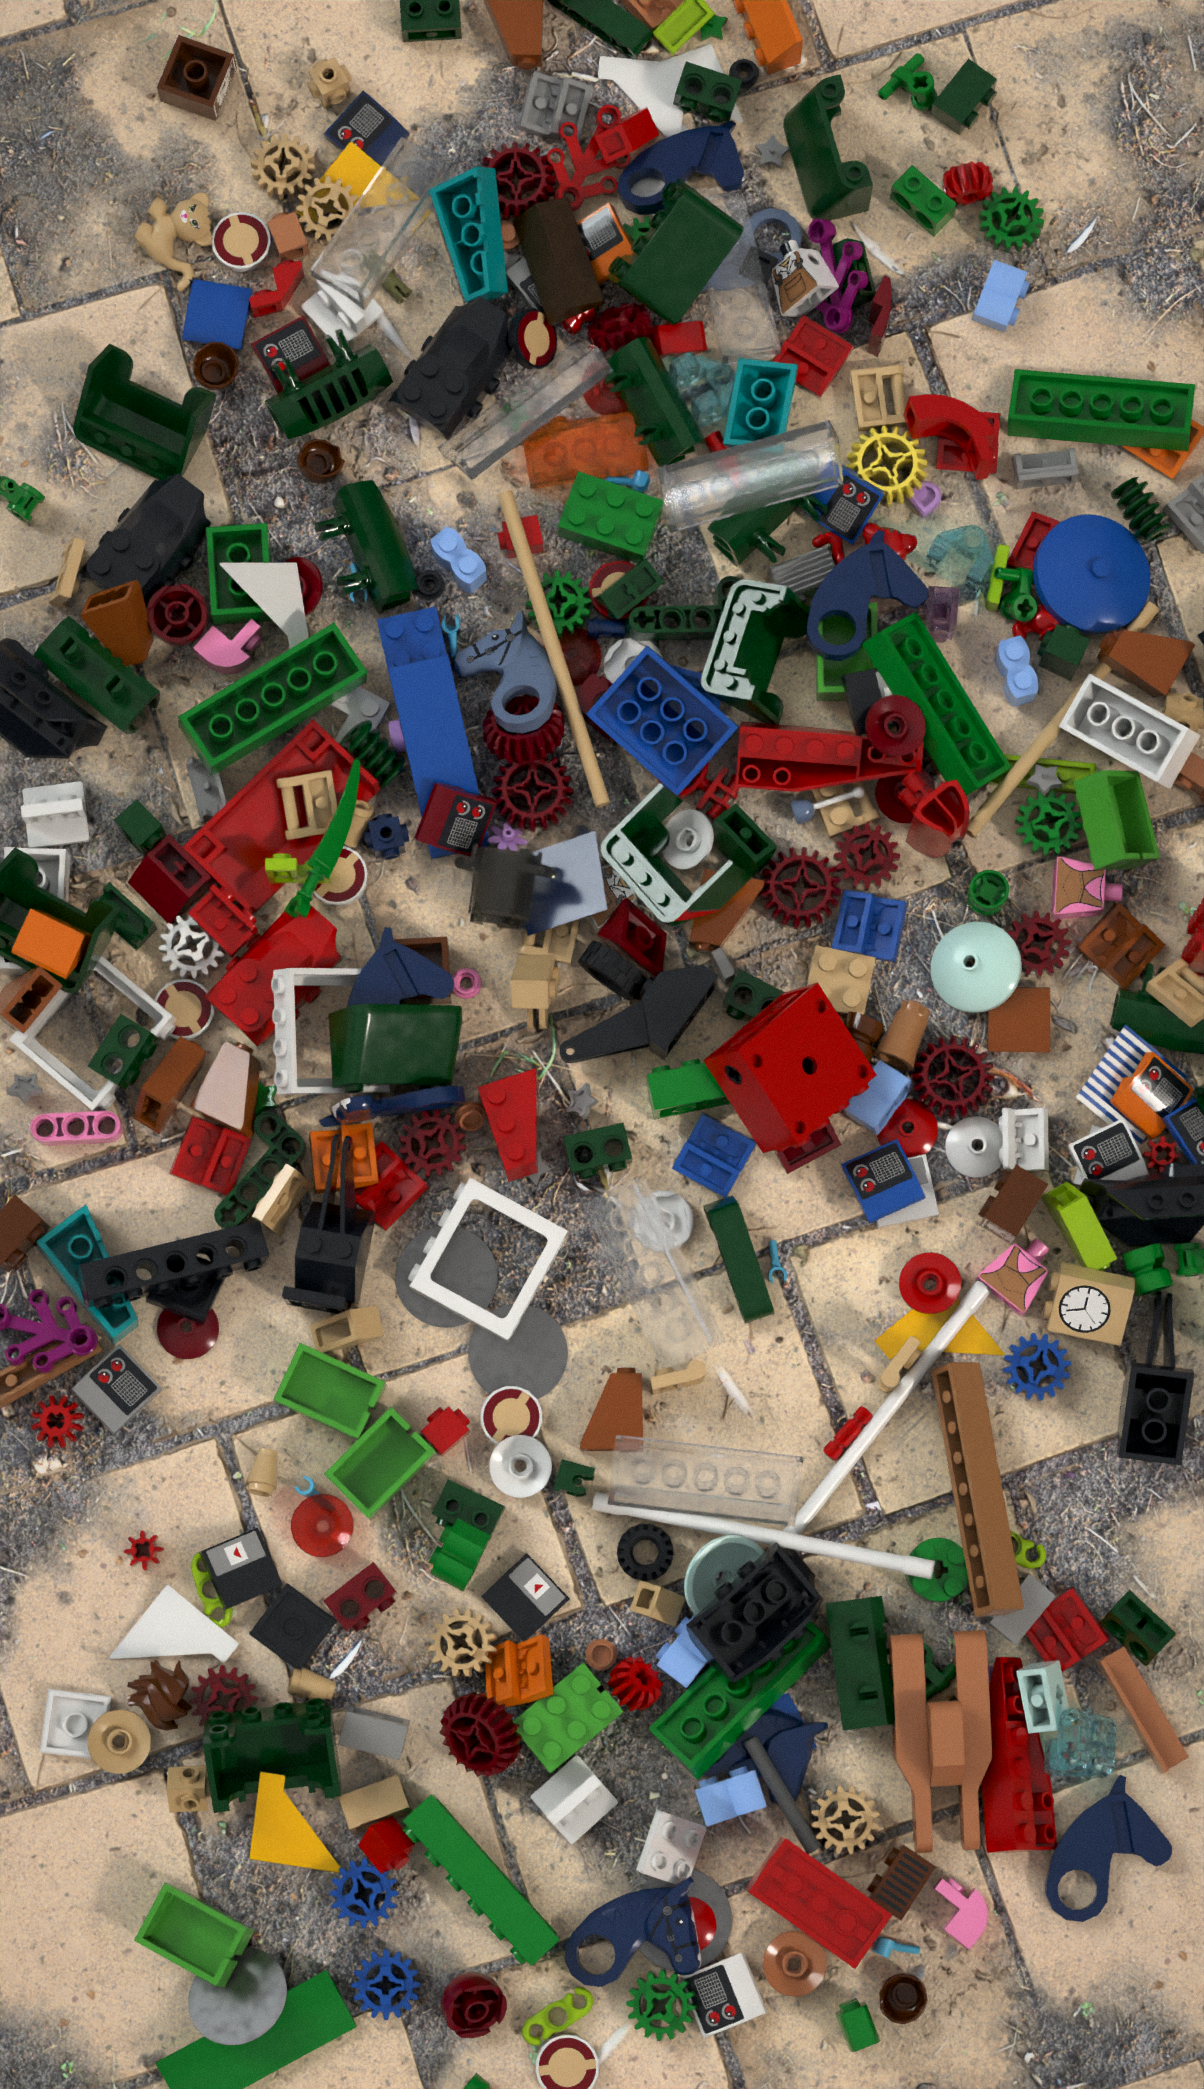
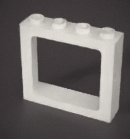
[9,956,177,1111]
[271,968,390,1095]
[408,1178,568,1342]

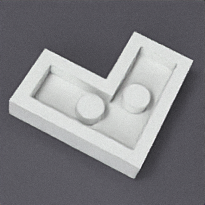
[328,687,391,755]

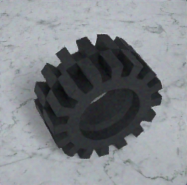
[617,1523,674,1581]

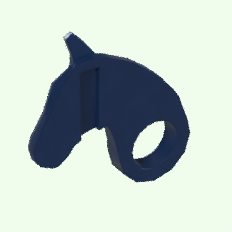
[703,1708,828,1805]

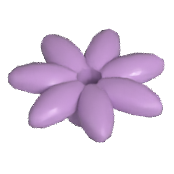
[487,821,527,854]

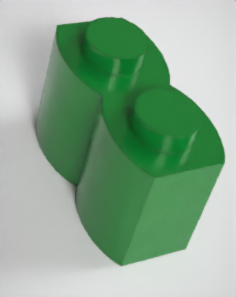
[429,1518,491,1591]
[835,1998,881,2052]

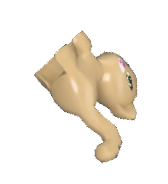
[134,192,213,292]

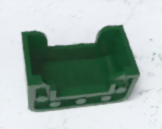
[607,178,744,326]
[203,1698,341,1813]

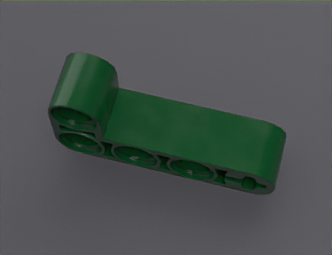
[547,0,653,59]
[625,576,740,641]
[214,1111,307,1229]
[703,1195,775,1324]

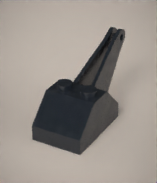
[560,965,718,1063]
[295,1134,376,1305]
[1117,1291,1194,1465]

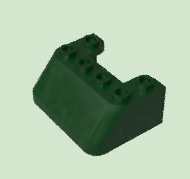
[73,343,217,481]
[0,847,122,993]

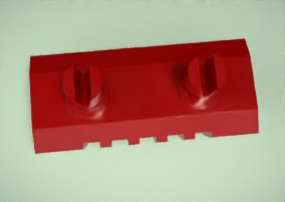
[897,770,970,859]

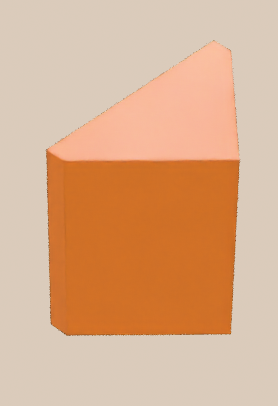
[11,908,92,979]

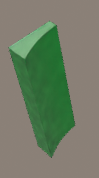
[1008,369,1195,451]
[862,612,1012,796]
[648,1622,831,1780]
[155,1969,357,2089]

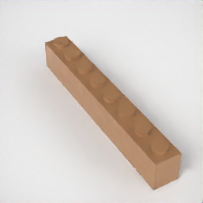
[931,1362,1024,1617]

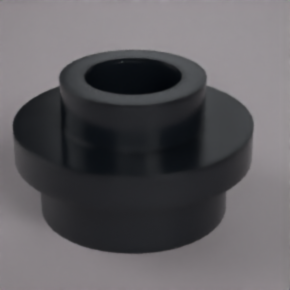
[729,59,759,89]
[415,570,445,601]

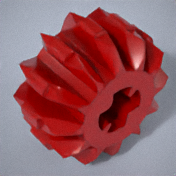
[942,161,993,206]
[31,1395,84,1448]
[607,1656,663,1712]

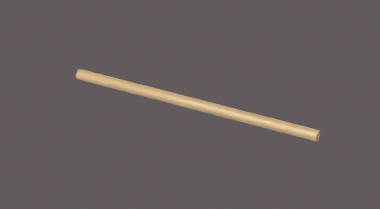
[497,490,610,808]

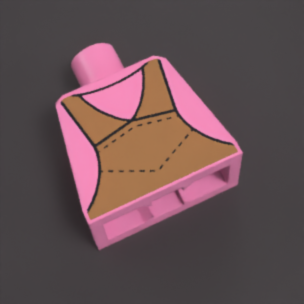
[1051,857,1123,920]
[975,1238,1049,1317]

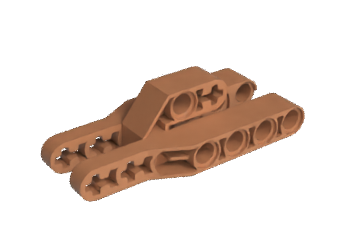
[888,1630,992,1853]

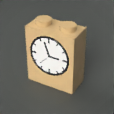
[1042,1262,1135,1346]

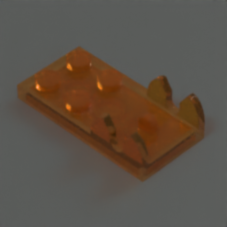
[521,412,649,489]

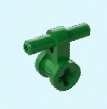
[878,53,938,111]
[0,476,45,523]
[994,567,1037,622]
[1174,1243,1204,1277]
[923,1643,956,1700]

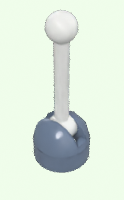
[791,786,864,825]

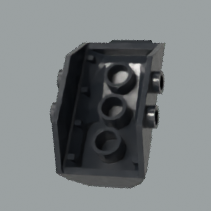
[388,297,513,440]
[79,473,211,608]
[0,638,108,759]
[1079,1161,1204,1247]
[686,1542,824,1683]

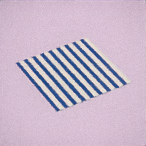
[1076,1024,1187,1147]

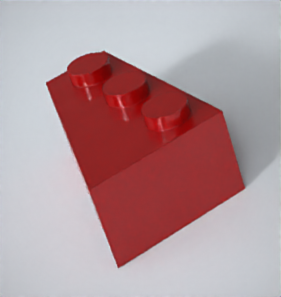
[477,1068,539,1182]

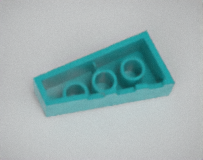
[429,166,508,303]
[36,1204,138,1345]

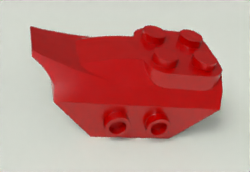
[204,906,341,1046]

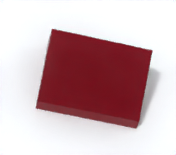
[597,898,667,978]

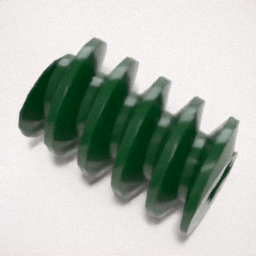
[1111,477,1172,545]
[340,720,405,789]

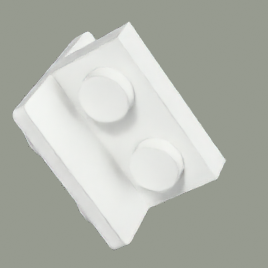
[301,270,383,346]
[21,781,90,848]
[531,1756,618,1844]
[636,1809,706,1884]

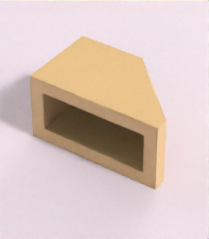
[310,1306,384,1353]

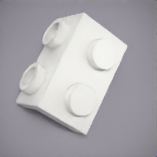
[999,1107,1049,1172]

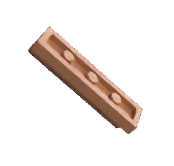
[1096,1646,1189,1773]

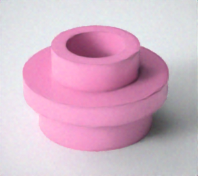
[452,968,482,999]

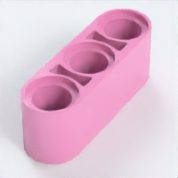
[30,1111,124,1146]

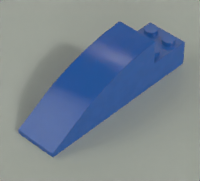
[377,606,491,860]

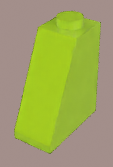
[1041,1181,1117,1271]

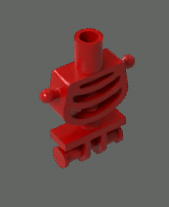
[657,763,740,821]

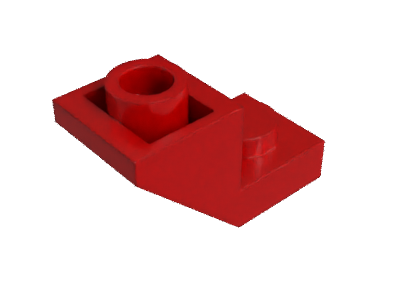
[594,107,659,164]
[249,260,304,318]
[639,321,707,359]

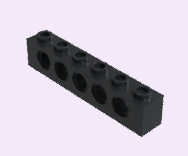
[76,1220,269,1310]

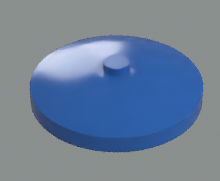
[1033,514,1150,635]

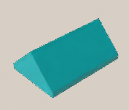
[723,358,798,459]

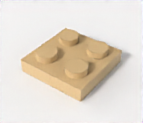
[807,945,876,1015]

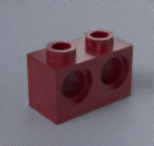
[324,1562,398,1632]

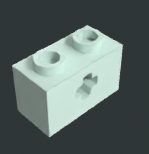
[1016,1660,1071,1734]

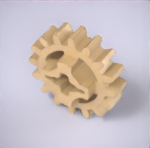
[251,133,316,200]
[296,176,361,242]
[428,1608,497,1678]
[811,1785,880,1854]

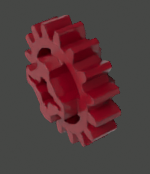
[587,302,652,352]
[833,823,900,891]
[1007,911,1071,979]
[399,1110,466,1178]
[189,1665,259,1727]

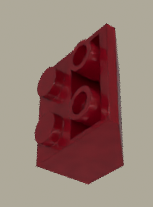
[128,834,214,924]

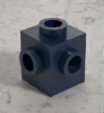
[364,814,410,860]

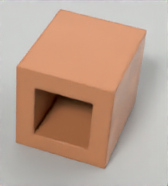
[267,212,310,262]

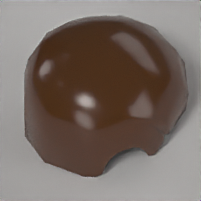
[192,342,239,390]
[297,439,345,484]
[879,1973,928,2024]

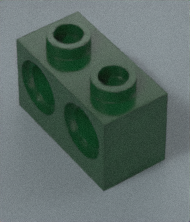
[673,61,742,122]
[114,799,167,857]
[722,969,785,1021]
[88,1014,158,1090]
[563,1122,632,1179]
[1099,1590,1177,1666]

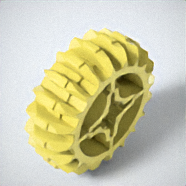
[846,425,928,507]

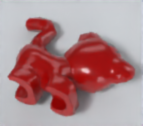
[812,523,917,565]

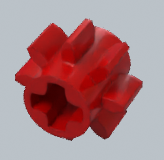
[1142,1136,1182,1173]
[124,1531,164,1571]

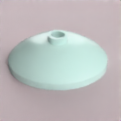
[930,922,1022,1013]
[684,1535,765,1616]

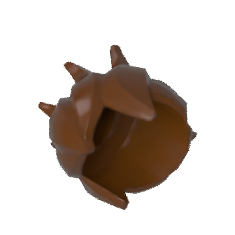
[127,1660,192,1731]

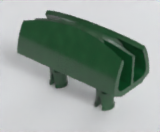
[265,329,393,439]
[603,337,707,469]
[707,446,828,567]
[315,480,417,613]
[33,616,160,734]
[1110,963,1204,1054]
[825,1596,895,1730]

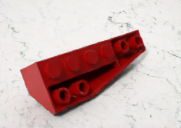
[735,721,924,792]
[982,1657,1057,1853]

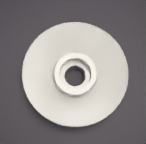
[662,809,714,870]
[945,1116,1003,1178]
[489,1435,552,1498]

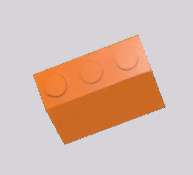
[733,0,803,75]

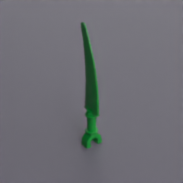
[284,759,360,918]

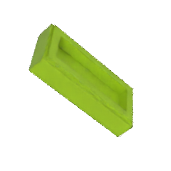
[652,0,716,55]
[985,544,1010,612]

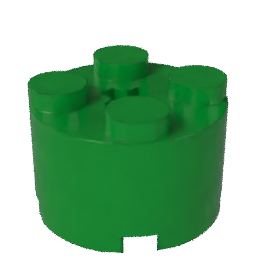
[905,1538,969,1603]

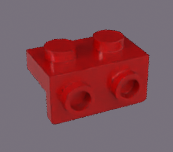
[188,884,258,958]

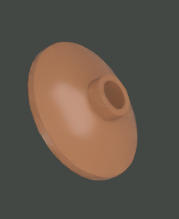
[763,1931,827,1997]

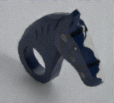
[319,1086,466,1127]
[565,1876,701,1987]

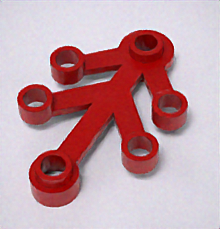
[547,105,631,212]

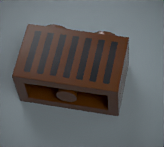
[866,1845,936,1921]

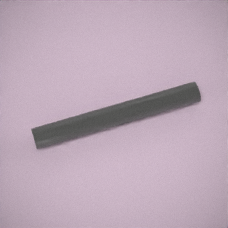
[743,1735,821,1854]

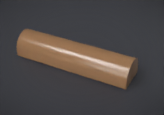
[0,1322,103,1409]

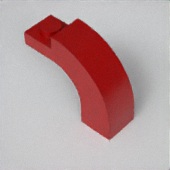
[903,394,996,480]

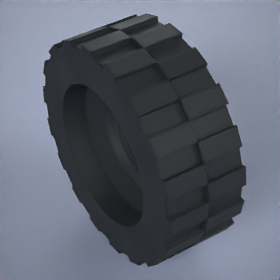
[578,940,647,1001]

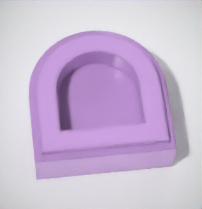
[904,481,941,519]
[388,720,406,754]

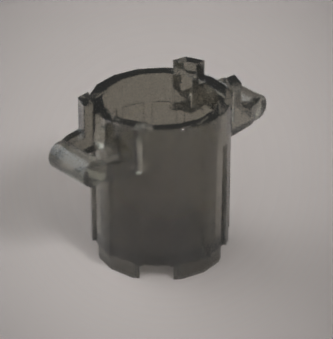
[454,844,557,930]

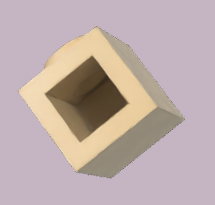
[630,1580,686,1627]

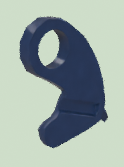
[618,120,745,215]
[806,530,928,661]
[347,927,454,1007]
[1045,1775,1172,1922]

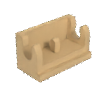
[338,1775,412,1835]

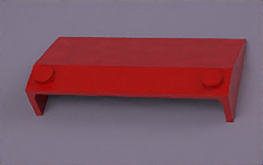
[183,719,380,915]

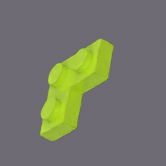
[265,853,331,883]

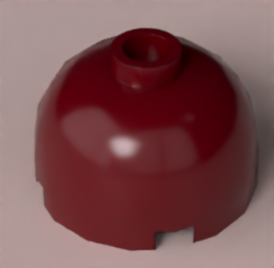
[147,584,208,646]
[441,1972,507,2038]

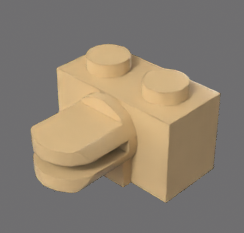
[510,955,561,1030]

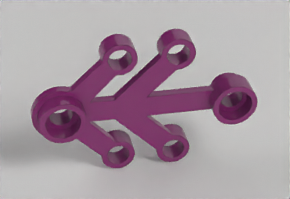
[808,219,868,333]
[0,1289,98,1373]

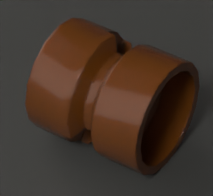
[844,1011,885,1063]

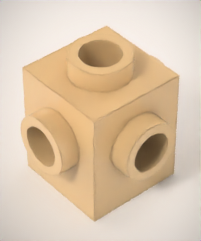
[307,57,352,108]
[1162,691,1204,733]
[167,1765,211,1813]

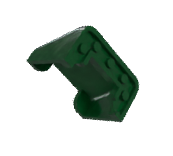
[783,74,873,221]
[701,579,810,724]
[328,1004,463,1093]

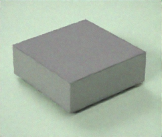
[710,947,735,984]

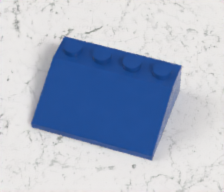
[586,646,740,796]

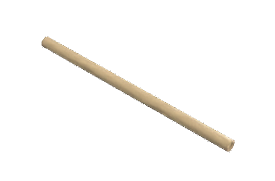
[966,601,1159,838]

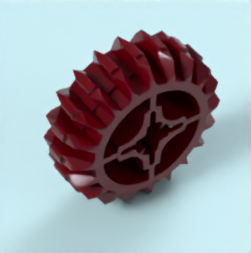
[482,141,556,220]
[482,694,565,765]
[491,753,574,833]
[759,847,842,930]
[911,1035,995,1119]
[439,1691,522,1777]

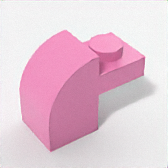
[193,619,263,674]
[933,1877,988,1950]

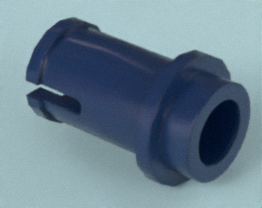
[587,616,625,641]

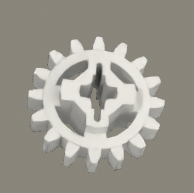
[159,915,225,980]

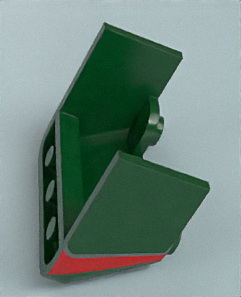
[601,783,752,926]

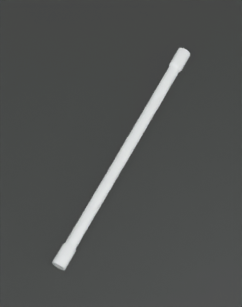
[767,1280,992,1550]
[592,1492,935,1579]

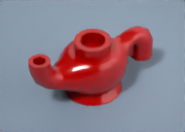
[1012,604,1063,641]

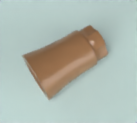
[874,1000,931,1071]

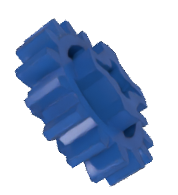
[1002,1333,1071,1402]
[329,1858,399,1929]
[351,1949,421,2020]

